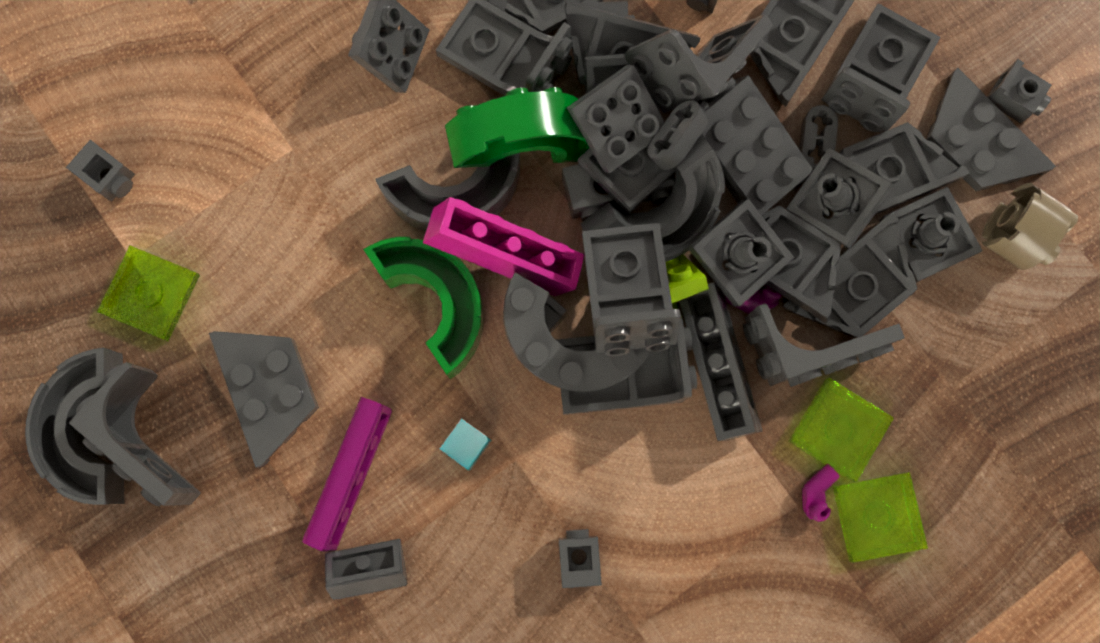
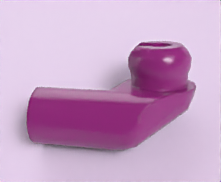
[725,285,781,314]
[802,464,840,522]

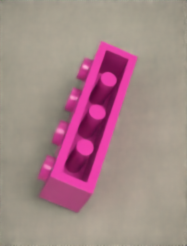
[423,197,585,296]

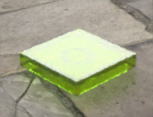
[97,245,200,342]
[789,378,894,482]
[833,472,928,563]

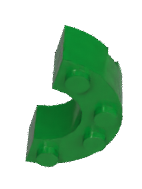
[445,87,590,168]
[363,237,484,380]

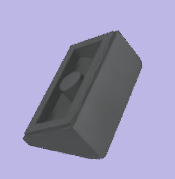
[325,539,408,600]

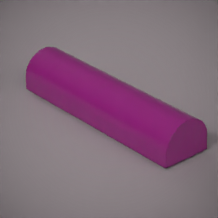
[302,397,392,551]

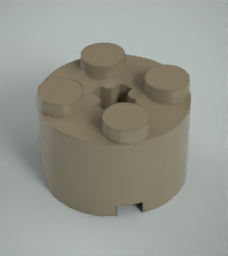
[982,183,1078,270]

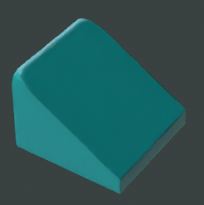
[440,418,492,471]

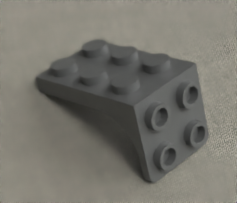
[436,0,574,96]
[821,3,941,133]
[624,13,773,113]
[698,75,813,215]
[582,223,681,356]
[743,304,905,387]
[556,318,697,415]
[69,362,201,507]

